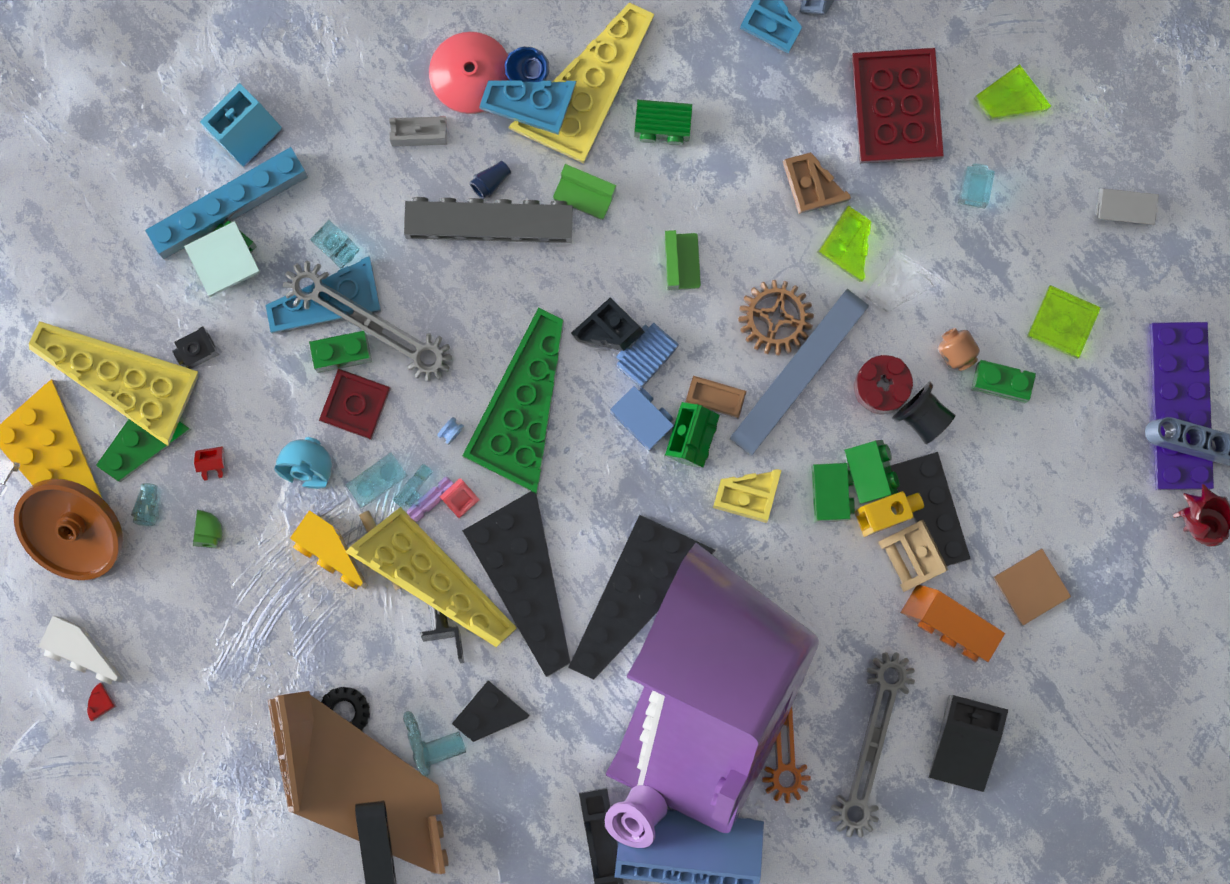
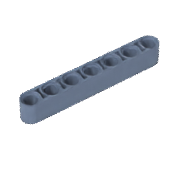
[730,289,869,456]

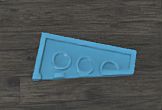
[265,256,381,334]

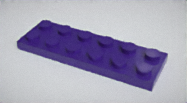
[1150,322,1214,490]

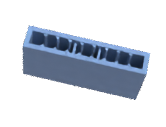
[615,809,764,884]

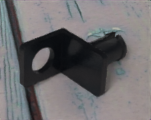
[420,605,464,664]

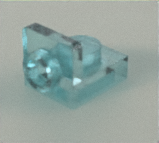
[310,220,360,269]

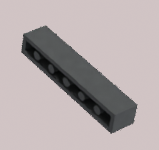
[404,197,573,243]

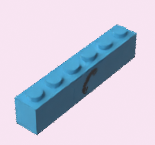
[145,147,308,259]

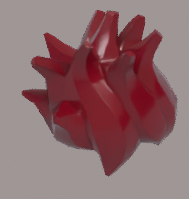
[1173,484,1230,547]

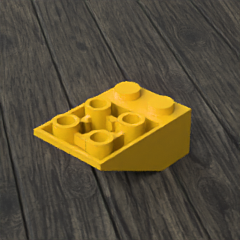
[290,510,368,590]

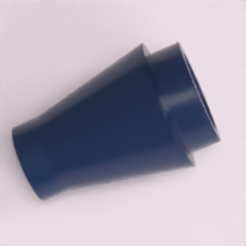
[469,161,511,199]

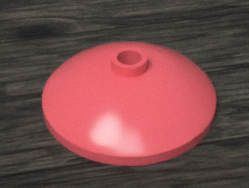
[429,32,510,114]

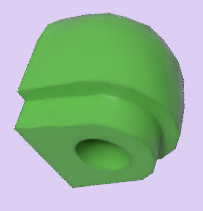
[193,510,222,548]

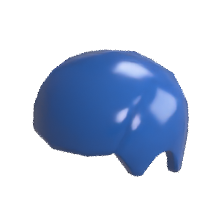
[505,46,550,82]

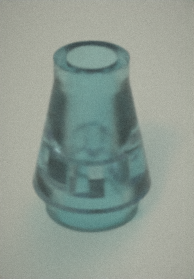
[131,483,159,526]

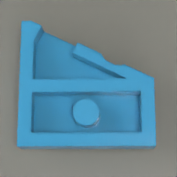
[740,0,802,54]

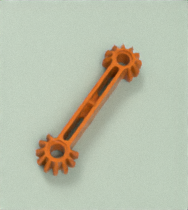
[762,707,811,803]

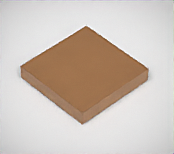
[993,549,1071,626]

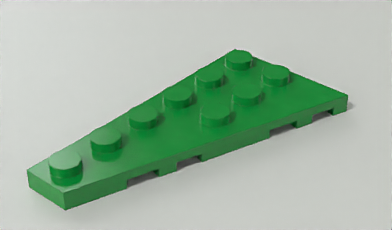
[462,307,564,495]

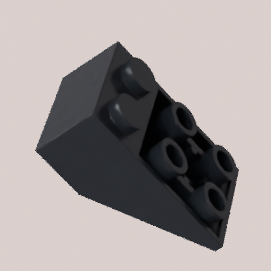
[928,695,1008,792]

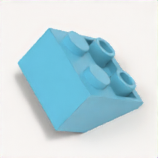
[200,83,283,167]

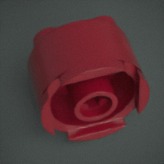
[854,355,913,415]

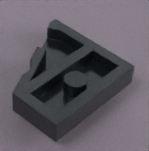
[571,297,645,351]
[452,680,530,742]

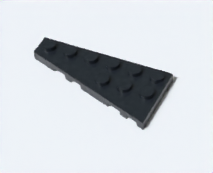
[462,491,571,677]
[568,515,716,680]

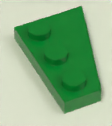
[96,419,191,482]

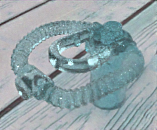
[403,711,466,776]

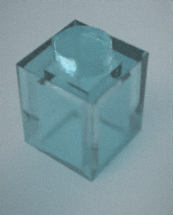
[958,164,995,209]

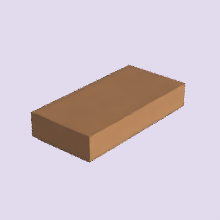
[685,376,747,419]

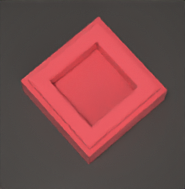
[439,478,480,518]

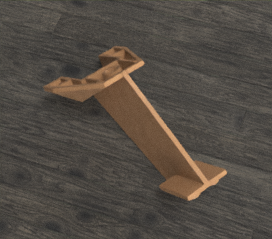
[267,691,449,874]

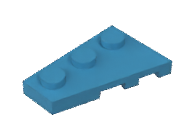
[479,81,576,135]

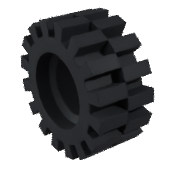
[321,687,370,731]

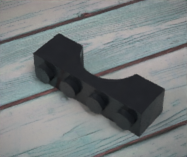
[579,788,624,884]

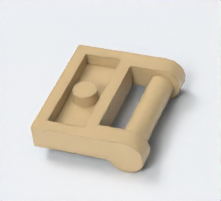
[878,520,949,592]

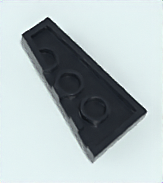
[891,452,971,566]

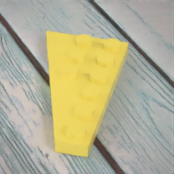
[509,2,654,164]
[29,321,198,446]

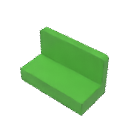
[553,164,616,220]
[664,230,701,290]

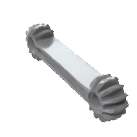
[283,261,452,381]
[831,652,915,838]

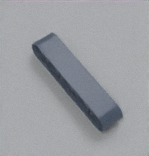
[1145,417,1230,466]

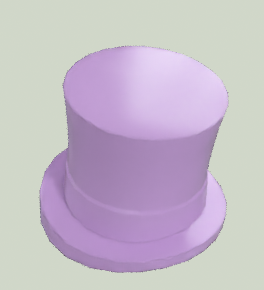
[605,785,667,848]

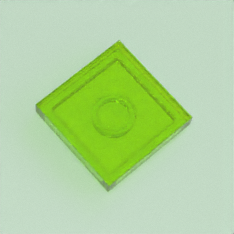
[1027,285,1101,359]

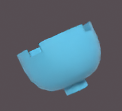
[274,437,332,489]

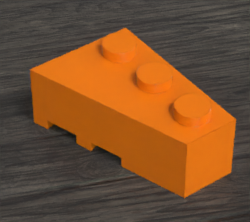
[900,584,1005,663]

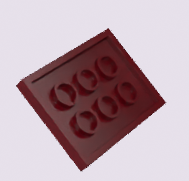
[852,48,944,164]

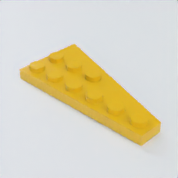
[0,379,103,499]

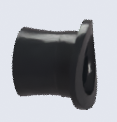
[892,381,956,444]

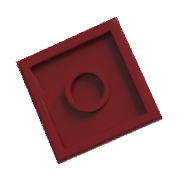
[319,368,391,440]

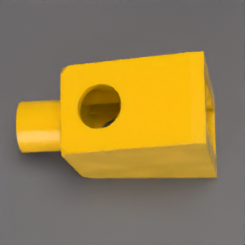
[855,491,924,537]

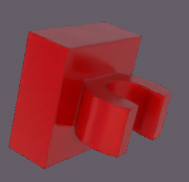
[194,446,225,481]

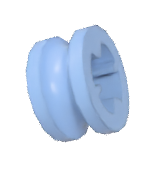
[437,417,464,445]

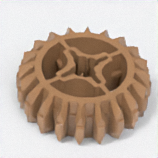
[738,280,814,356]

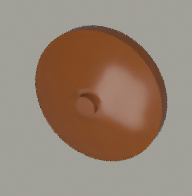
[14,479,123,580]

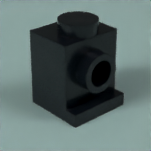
[172,326,219,369]

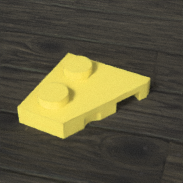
[713,469,782,523]

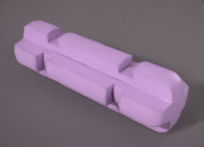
[407,477,454,522]

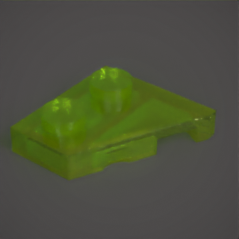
[974,64,1051,120]
[817,206,871,282]

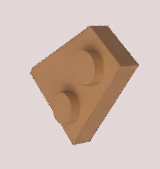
[783,152,851,214]

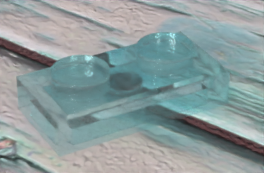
[346,452,408,508]

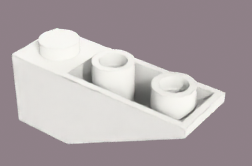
[38,616,122,684]

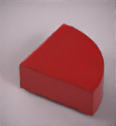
[87,682,117,721]

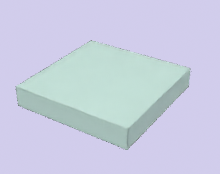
[184,221,260,297]

